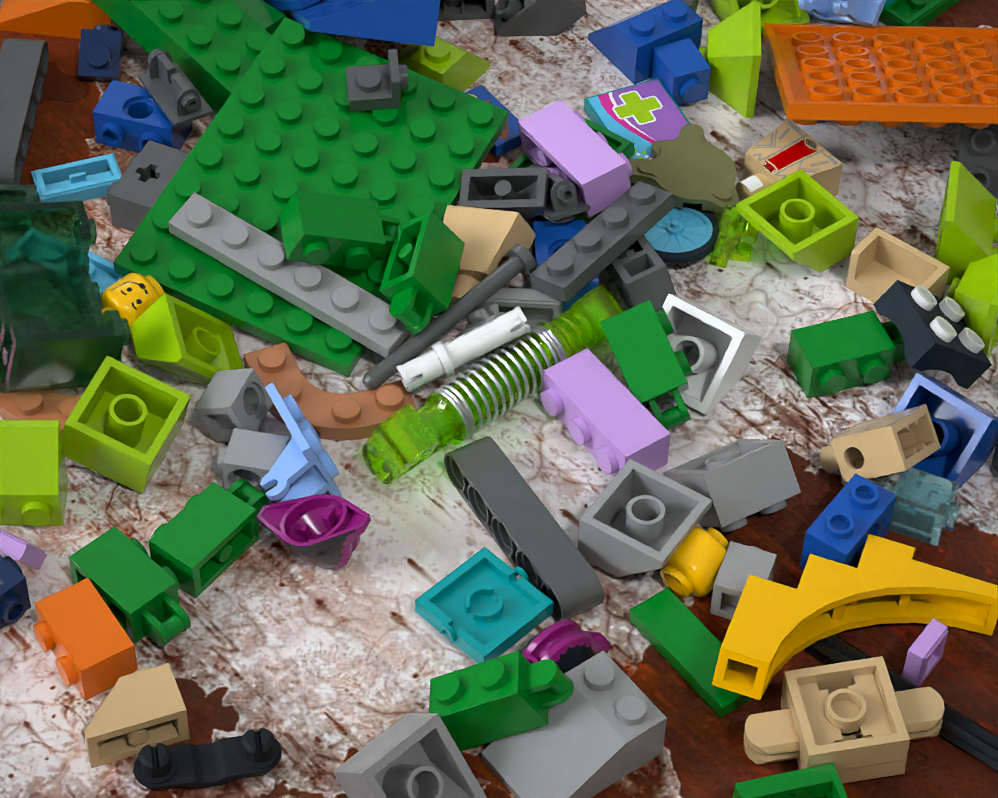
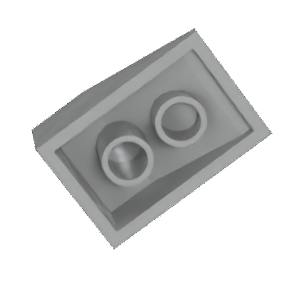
[481,650,667,798]

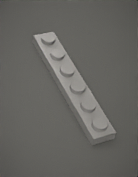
[168,192,410,358]

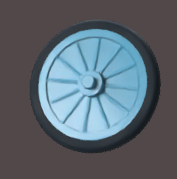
[644,204,721,264]

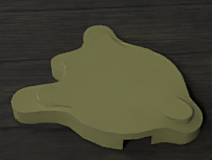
[628,124,739,215]

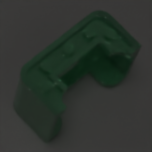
[0,201,130,394]

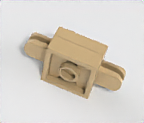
[743,656,945,784]

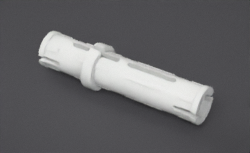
[396,306,531,393]

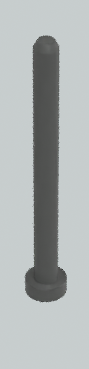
[362,244,537,390]

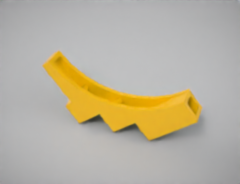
[712,534,998,700]

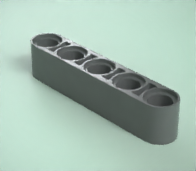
[0,38,49,190]
[444,436,605,622]

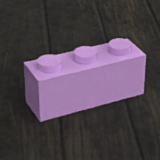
[517,100,633,218]
[540,348,671,478]

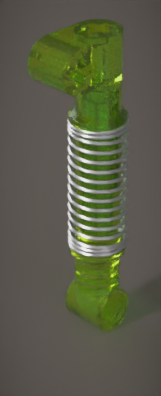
[362,284,624,485]

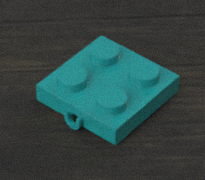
[415,547,554,664]

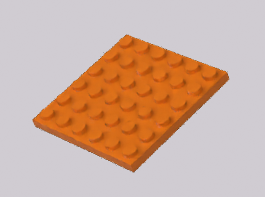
[763,23,998,129]

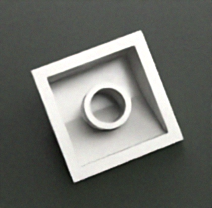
[662,294,762,415]

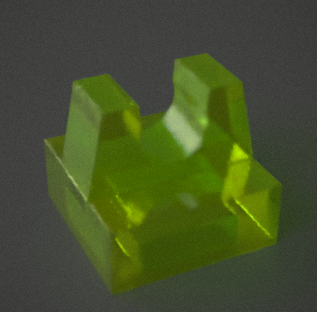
[709,205,759,268]

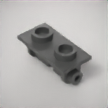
[138,49,213,127]
[528,164,591,223]

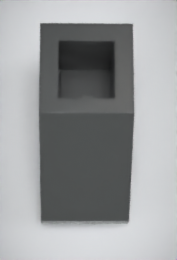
[494,0,587,37]

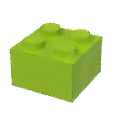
[62,356,191,494]

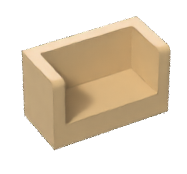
[845,227,950,303]

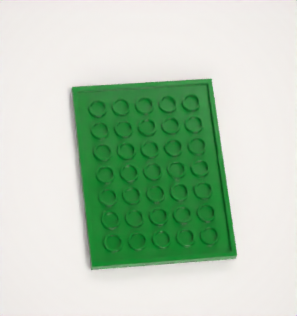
[113,17,509,377]

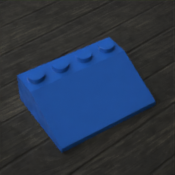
[289,0,440,47]

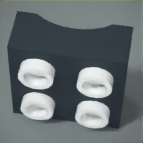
[873,280,992,389]

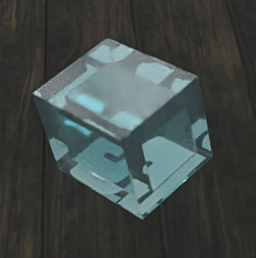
[889,467,962,546]

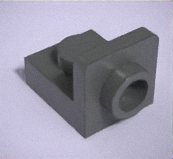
[345,49,408,112]

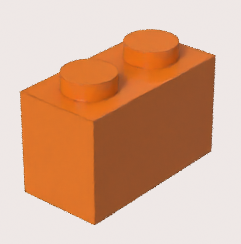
[33,578,138,701]

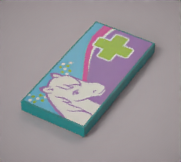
[584,78,691,205]

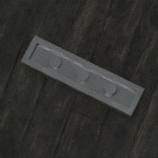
[530,181,675,302]

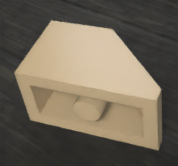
[84,663,190,768]

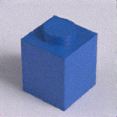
[650,38,711,106]

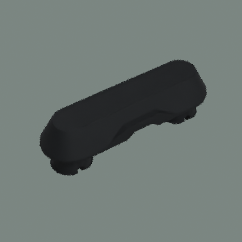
[133,728,282,791]

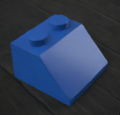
[588,0,703,84]
[892,372,998,497]

